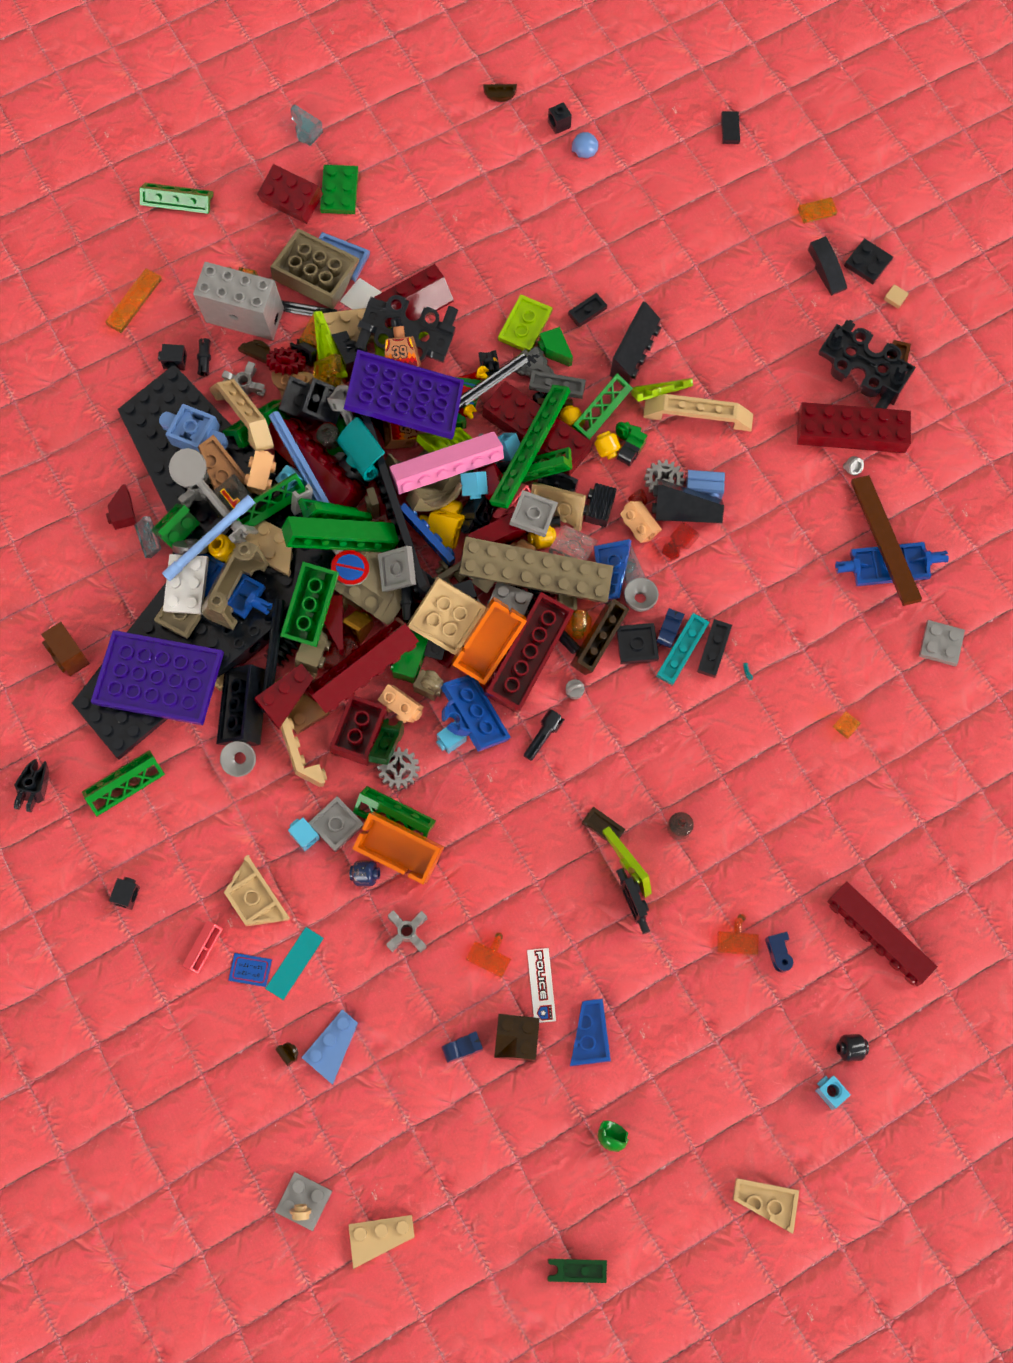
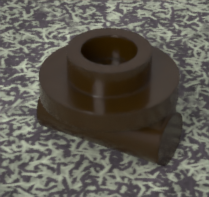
[275,1042,298,1066]

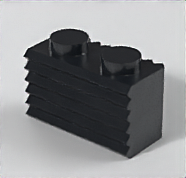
[583,483,617,527]

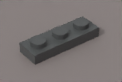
[529,370,586,399]

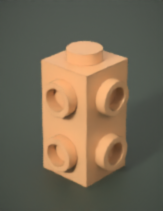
[244,450,276,495]
[620,501,662,543]
[378,684,424,723]

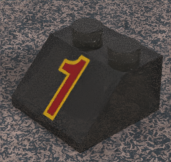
[205,474,257,528]

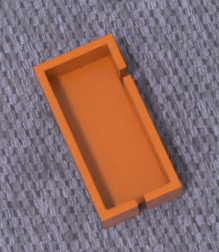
[452,596,527,685]
[352,812,444,885]

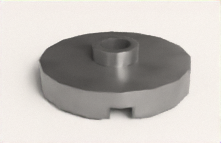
[172,539,209,555]

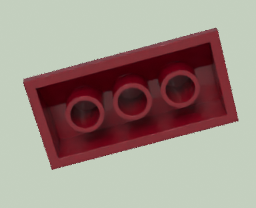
[374,264,454,327]

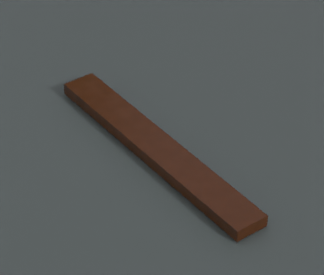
[851,475,922,606]

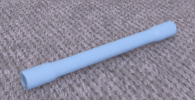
[162,495,256,581]

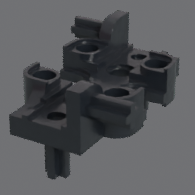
[355,295,458,363]
[818,320,916,409]

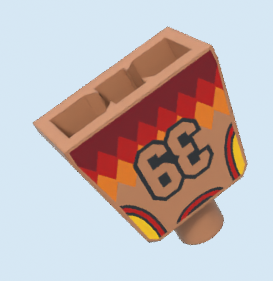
[384,326,421,367]
[382,420,426,449]

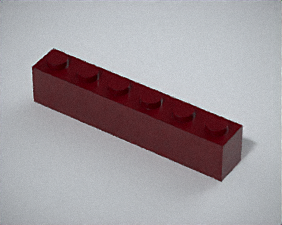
[827,881,938,986]

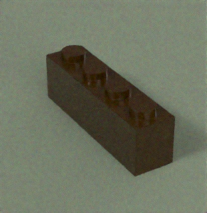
[570,599,630,675]

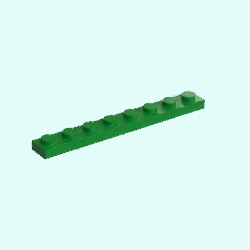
[489,385,571,509]

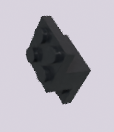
[277,376,346,427]

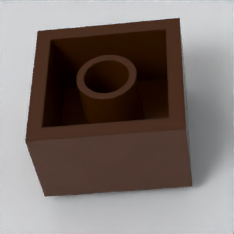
[41,622,90,676]

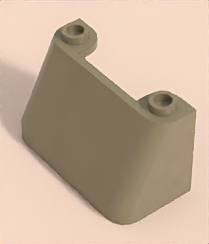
[201,541,269,630]

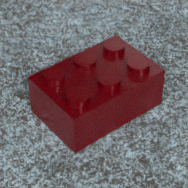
[257,164,323,224]
[329,695,388,766]

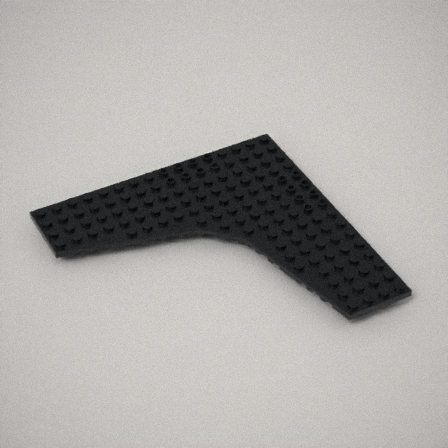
[72,365,345,760]

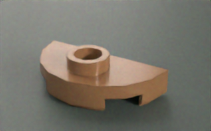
[271,372,307,392]

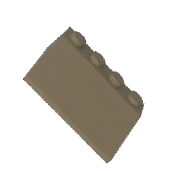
[270,228,359,309]

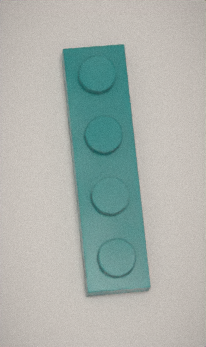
[656,613,709,686]

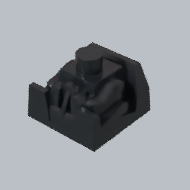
[332,331,368,383]

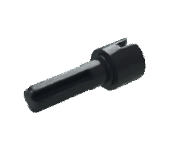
[524,709,565,761]

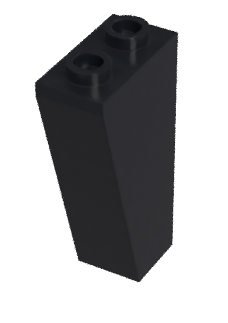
[651,479,724,523]

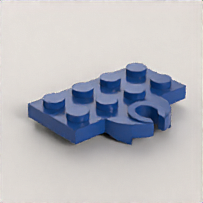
[441,675,511,752]

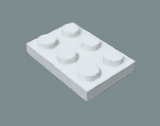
[163,554,209,614]

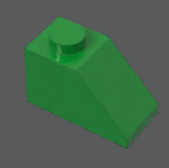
[537,327,573,367]

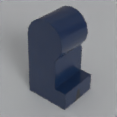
[657,608,685,648]
[765,932,793,973]
[441,1031,483,1063]

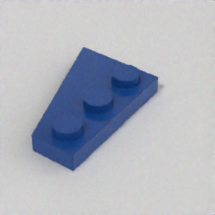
[594,539,632,600]
[570,999,611,1066]

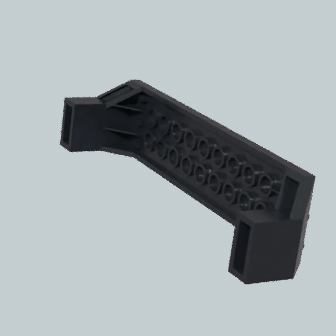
[354,412,477,600]

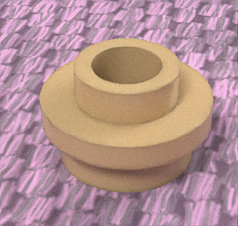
[290,1204,311,1221]

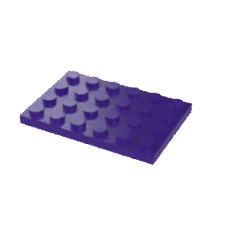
[343,350,464,440]
[91,630,224,726]

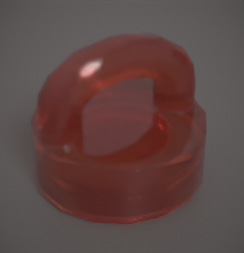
[628,489,648,505]

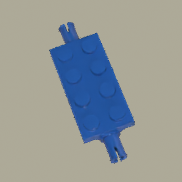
[835,542,949,586]
[175,553,273,619]

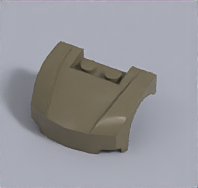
[385,449,463,511]
[334,551,402,625]

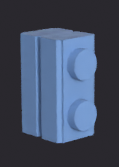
[686,470,725,499]

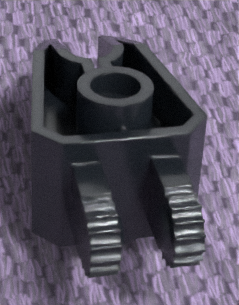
[460,494,494,537]
[14,759,49,812]

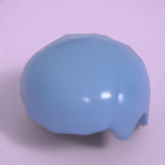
[571,132,599,159]

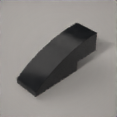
[808,236,847,296]

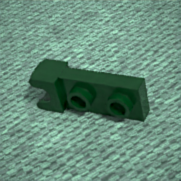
[368,718,404,765]
[547,1258,607,1283]

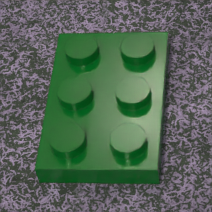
[320,165,359,214]

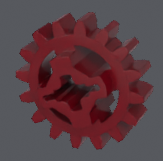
[266,347,306,376]

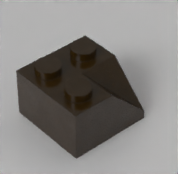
[494,1014,540,1062]

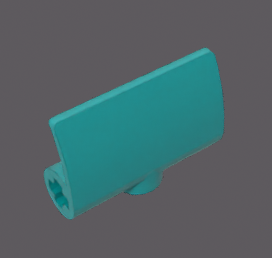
[337,417,385,481]

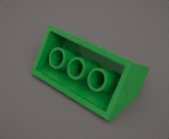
[280,562,339,647]

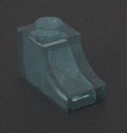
[290,104,323,146]

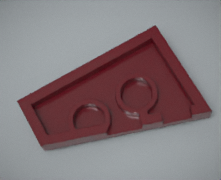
[254,664,314,730]

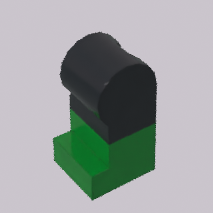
[617,428,648,466]

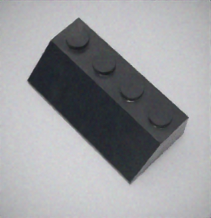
[610,301,662,384]
[216,664,266,746]

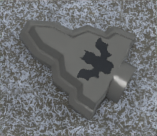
[514,346,555,378]

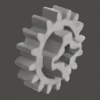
[644,459,685,497]
[377,747,420,790]

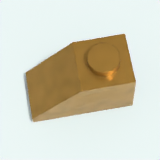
[343,610,374,644]

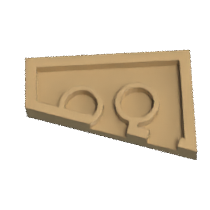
[531,482,586,532]
[733,1178,799,1234]
[349,1215,415,1269]

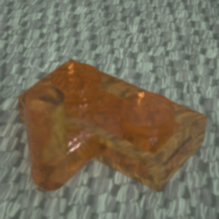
[717,914,759,956]
[466,932,511,978]

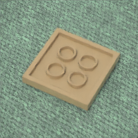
[407,577,487,655]

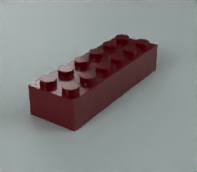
[482,381,592,476]
[797,402,911,453]
[268,419,367,508]
[484,592,574,713]
[307,617,419,713]

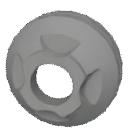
[624,578,659,612]
[220,741,256,777]

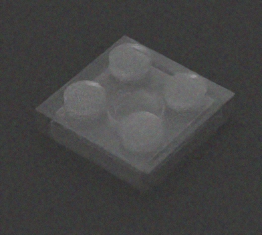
[549,525,598,560]

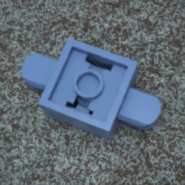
[159,404,228,453]

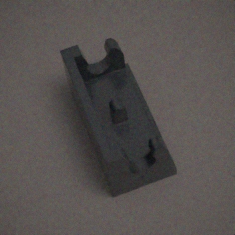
[537,472,578,492]

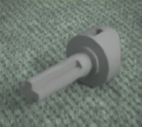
[327,385,354,425]

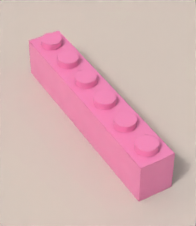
[389,431,504,495]

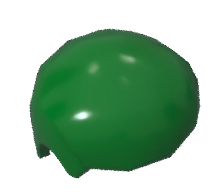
[597,1120,629,1152]

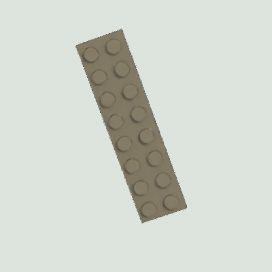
[459,537,613,604]

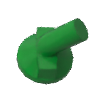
[616,422,641,439]

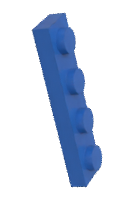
[400,503,455,567]

